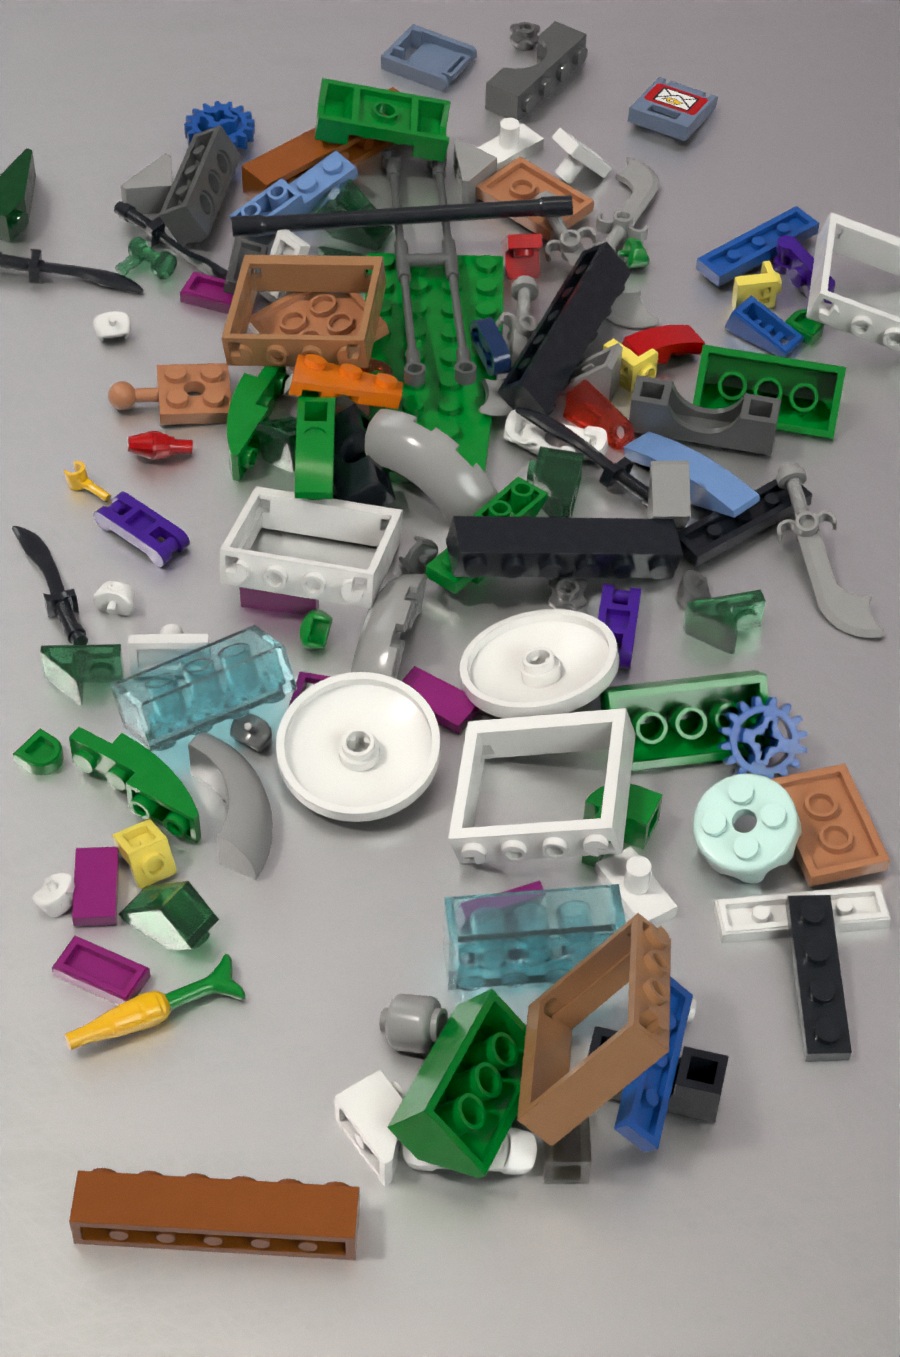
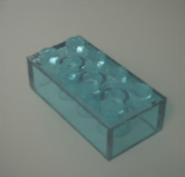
[110,625,297,752]
[443,884,626,991]

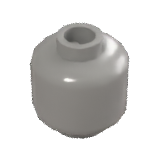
[379,994,449,1053]

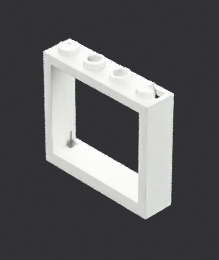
[806,212,900,352]
[219,486,403,609]
[448,708,636,865]

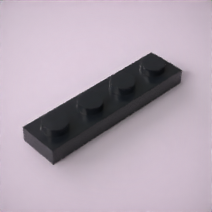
[677,479,812,567]
[785,895,852,1061]

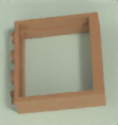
[222,255,387,368]
[517,913,671,1146]

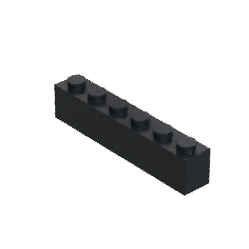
[497,242,632,416]
[446,516,683,579]

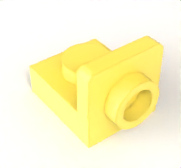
[731,261,782,310]
[603,338,659,393]
[112,819,177,888]

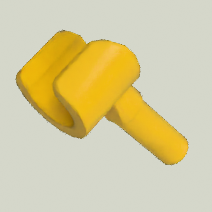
[63,461,111,502]

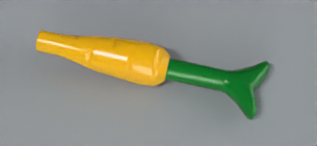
[64,954,245,1050]

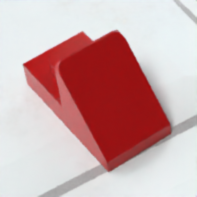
[501,233,543,279]

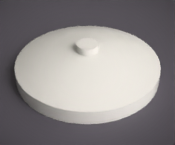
[459,609,619,718]
[276,672,441,822]

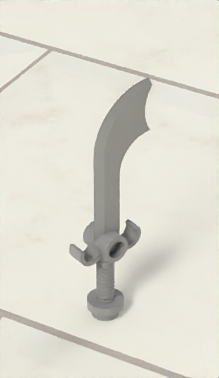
[592,157,659,253]
[535,191,659,328]
[479,275,539,416]
[776,463,884,638]

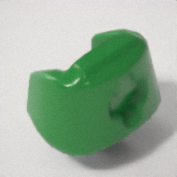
[618,238,650,269]
[299,609,333,651]

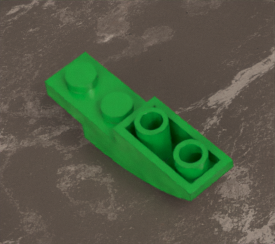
[227,366,290,482]
[294,390,336,500]
[425,477,548,594]
[69,726,201,844]

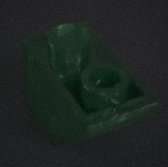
[311,178,393,251]

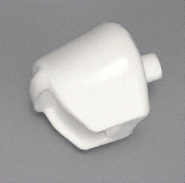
[93,311,131,342]
[93,581,135,616]
[33,872,75,917]

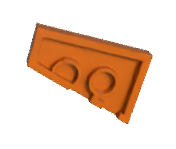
[288,354,403,409]

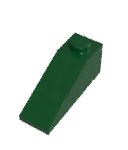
[0,148,36,243]

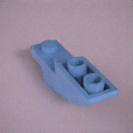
[229,151,358,237]

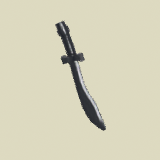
[114,201,227,279]
[0,249,144,294]
[515,407,649,506]
[12,526,88,649]

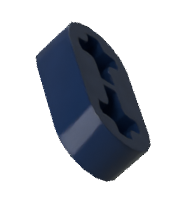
[470,317,511,376]

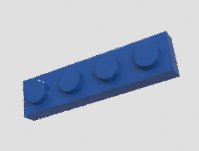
[696,206,819,287]
[614,976,693,1153]

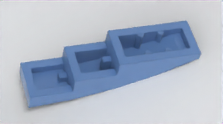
[623,431,760,518]

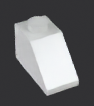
[334,1070,405,1187]

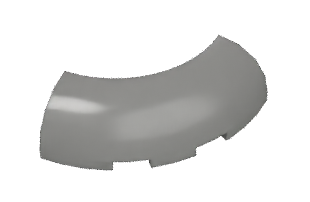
[365,409,498,526]
[351,574,427,679]
[188,732,273,880]

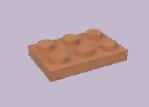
[475,156,594,242]
[771,763,890,887]

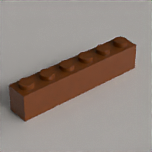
[241,87,399,199]
[69,1168,360,1260]

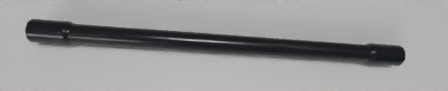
[231,195,573,237]

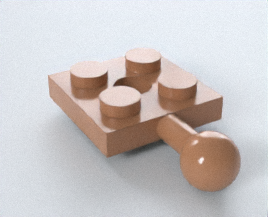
[108,363,231,425]

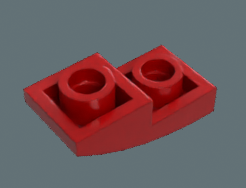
[622,325,705,364]

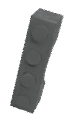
[485,21,588,121]
[628,375,781,455]

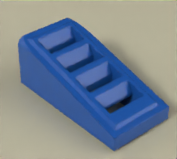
[724,295,805,357]

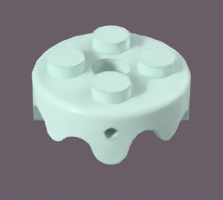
[693,774,802,884]

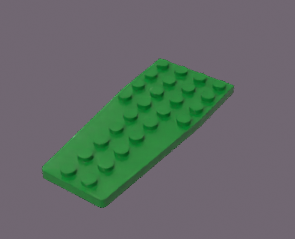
[365,252,503,483]

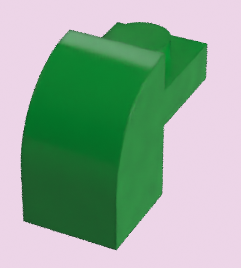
[582,784,663,868]

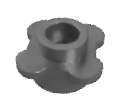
[509,22,540,50]
[548,578,587,611]

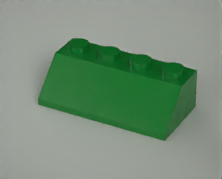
[693,344,846,439]
[600,670,770,771]
[387,989,526,1178]

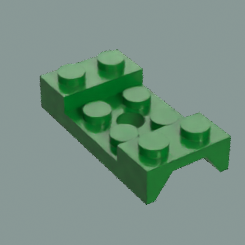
[314,78,451,162]

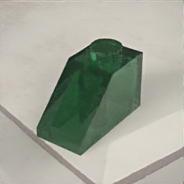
[527,446,584,518]
[118,881,219,951]

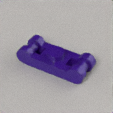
[773,235,835,304]
[93,491,190,567]
[598,584,642,669]

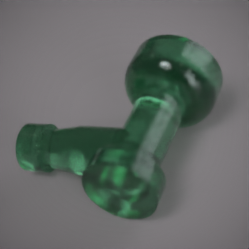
[115,237,177,279]

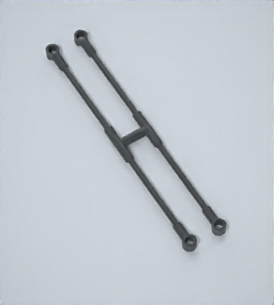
[382,149,477,387]

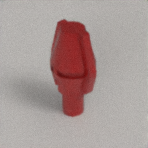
[127,431,193,460]

